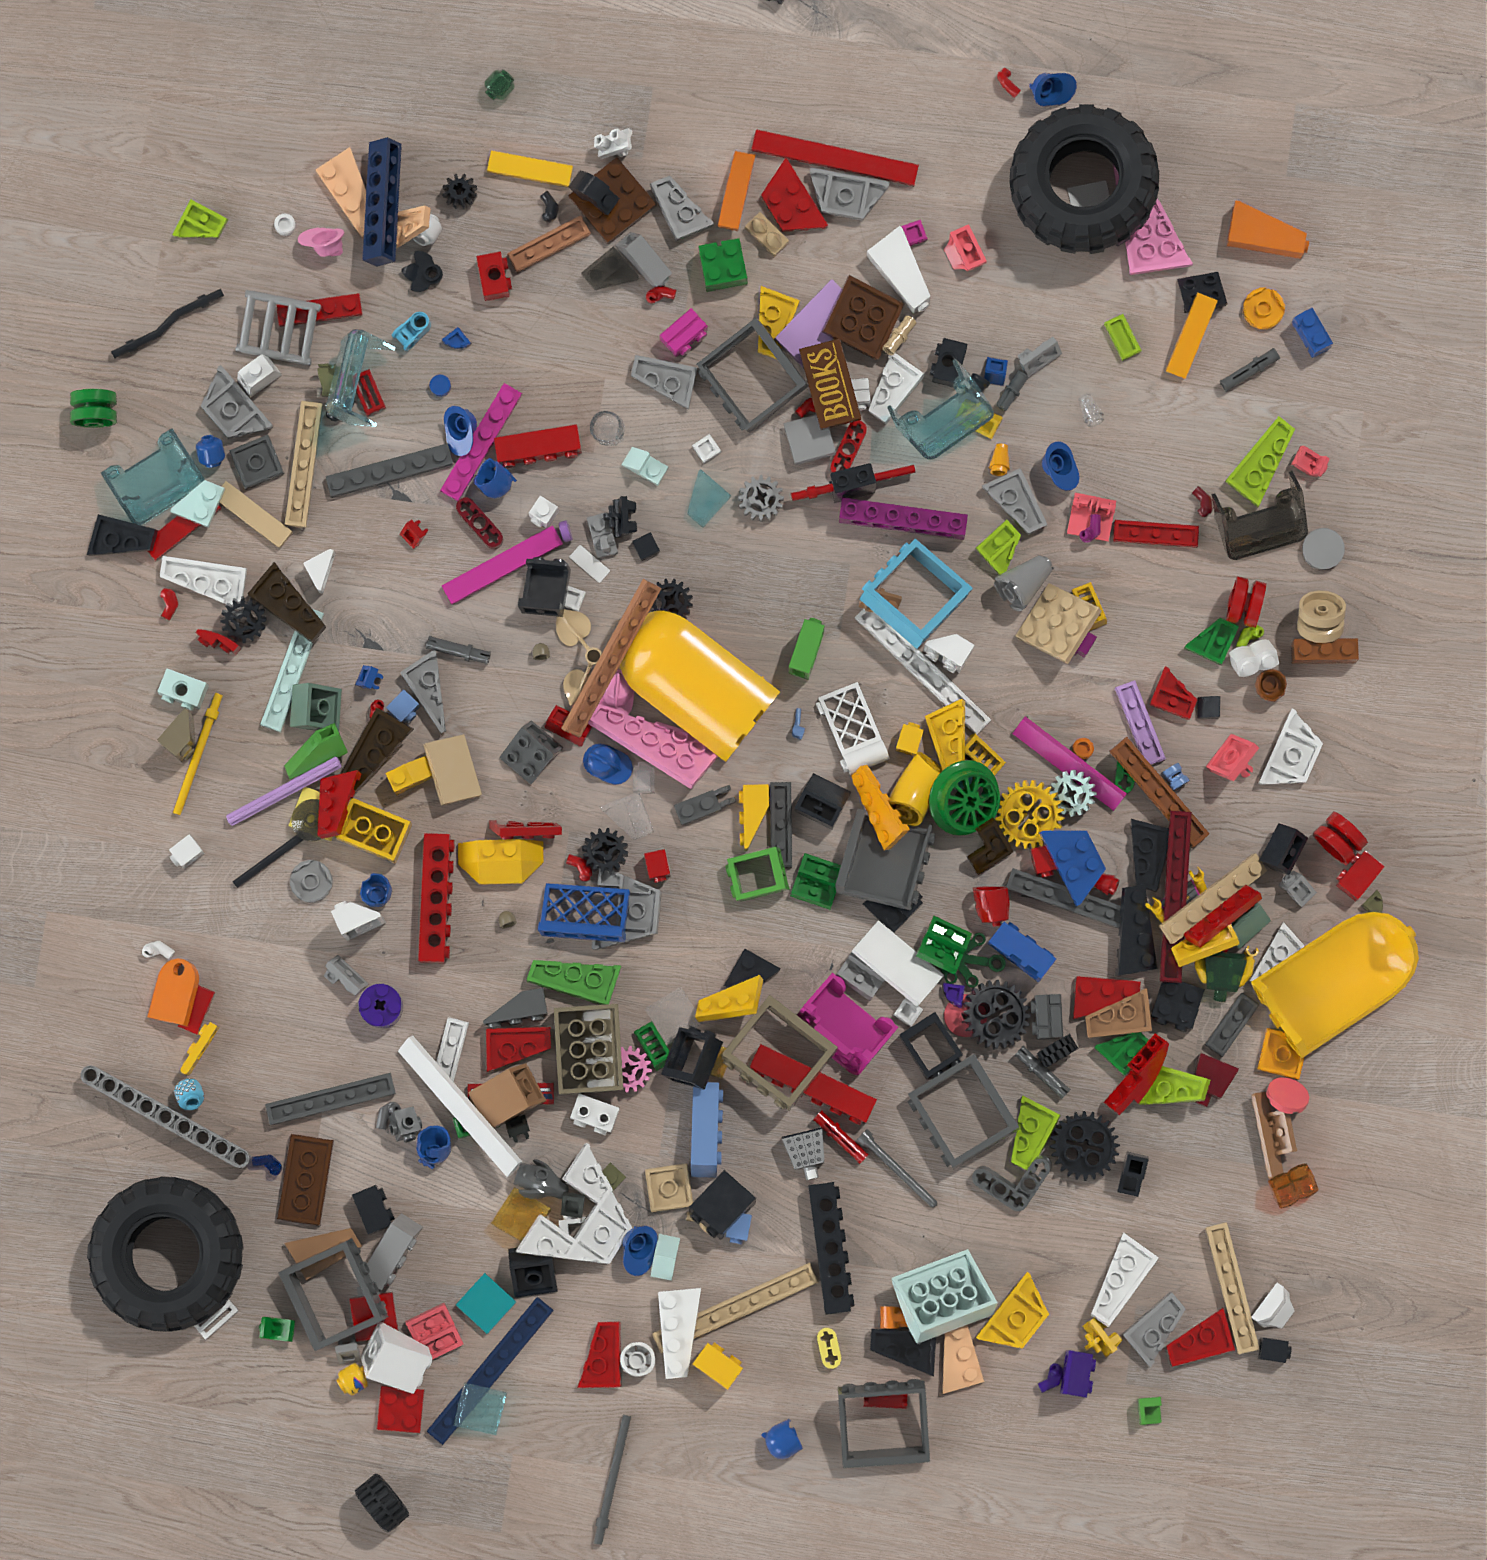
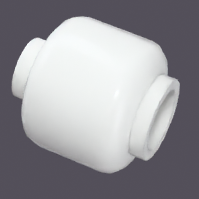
[413,214,442,246]

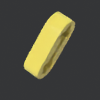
[817,1328,841,1369]

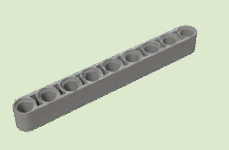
[81,1065,252,1169]

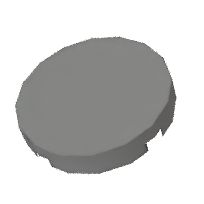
[1302,528,1345,570]
[290,860,333,903]

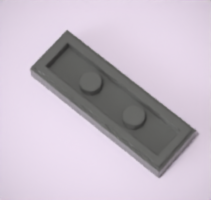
[1205,992,1260,1057]

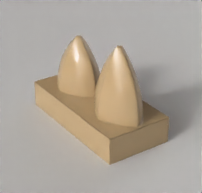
[745,212,789,257]

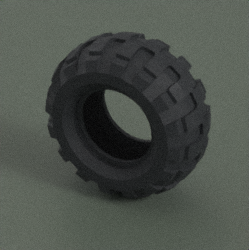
[1009,104,1159,254]
[87,1177,244,1332]

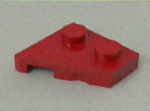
[1150,666,1198,720]

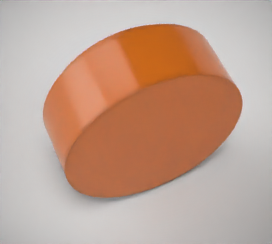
[1072,738,1094,760]

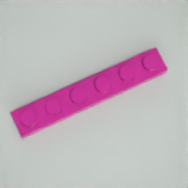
[440,383,522,502]

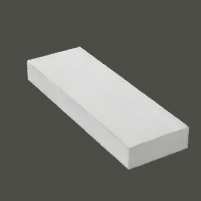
[436,1017,469,1082]

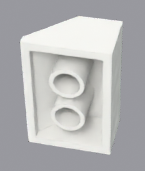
[331,901,386,941]

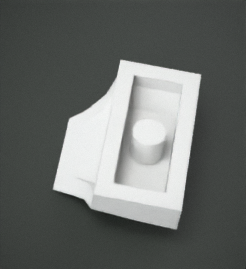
[1252,1283,1295,1328]

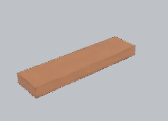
[507,215,591,273]

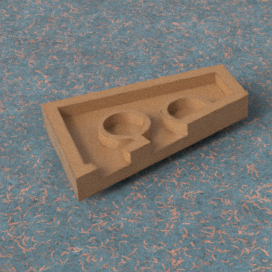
[1085,988,1152,1039]
[284,1228,363,1280]

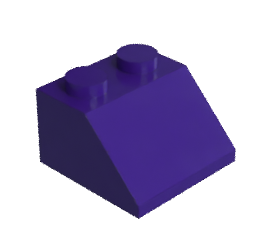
[1060,1350,1096,1398]

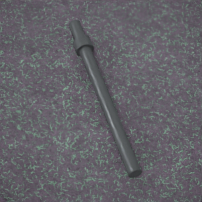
[594,1415,631,1545]

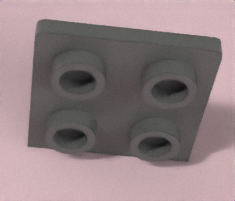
[500,720,563,784]

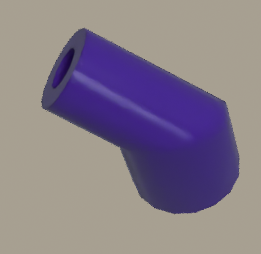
[1037,1363,1063,1393]

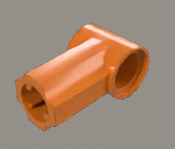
[880,1306,908,1329]

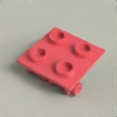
[1067,493,1116,542]

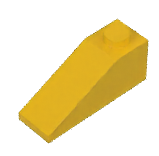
[385,756,433,796]

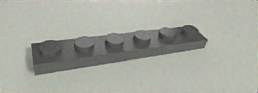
[325,443,454,498]
[1006,868,1121,929]
[265,1073,396,1125]

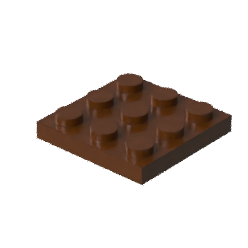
[568,157,657,244]
[821,275,905,361]

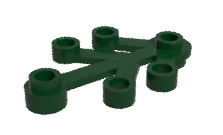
[938,933,1006,988]

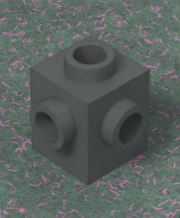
[389,1106,422,1142]

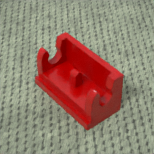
[863,1394,908,1409]

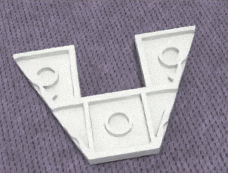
[516,1143,632,1264]

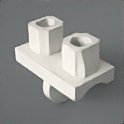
[594,128,632,159]

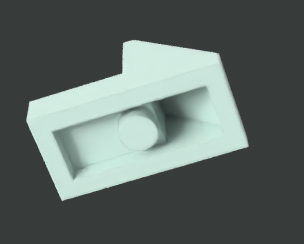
[622,447,669,486]

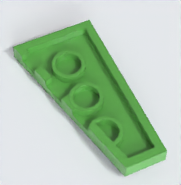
[527,960,621,1005]

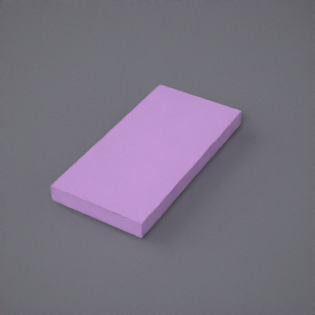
[774,279,841,369]

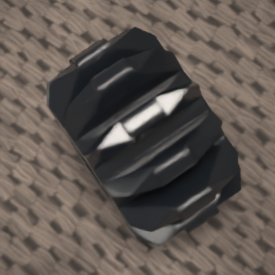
[442,174,478,209]

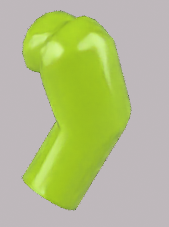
[1235,625,1264,647]

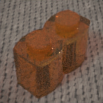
[1268,1163,1319,1208]

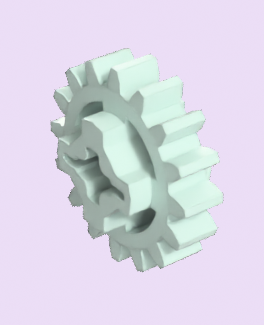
[1050,770,1097,817]

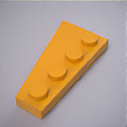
[851,765,910,850]

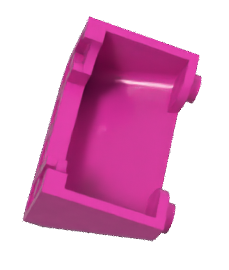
[797,973,898,1075]

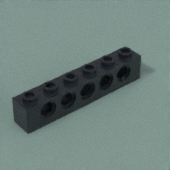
[808,1182,855,1315]

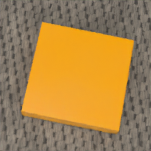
[1257,1028,1305,1080]

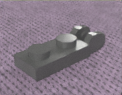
[674,785,736,825]

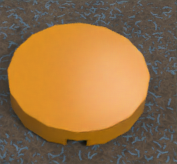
[1243,287,1285,330]

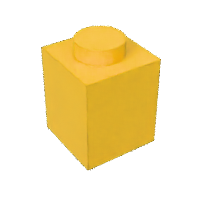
[895,722,924,756]

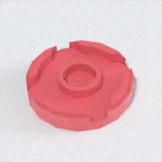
[1266,1077,1310,1114]

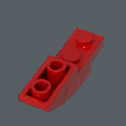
[1104,1033,1169,1115]

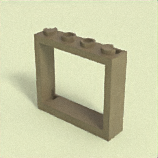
[721,995,838,1111]

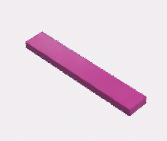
[442,525,563,605]
[1012,716,1127,811]

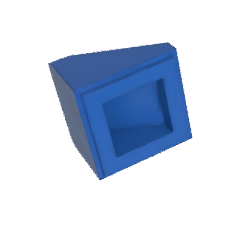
[984,357,1008,386]

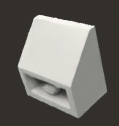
[923,634,975,673]

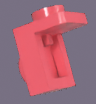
[1292,446,1330,477]

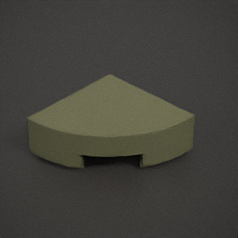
[1361,890,1383,913]

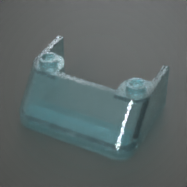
[326,329,395,427]
[887,359,994,459]

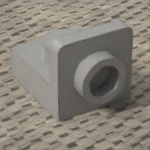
[1279,871,1317,907]

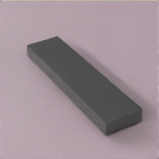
[770,782,792,868]

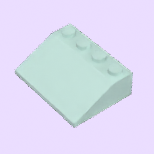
[891,1249,998,1344]

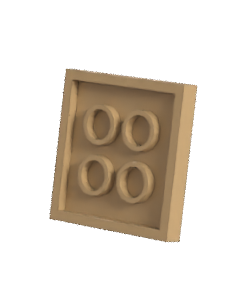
[1016,583,1101,664]

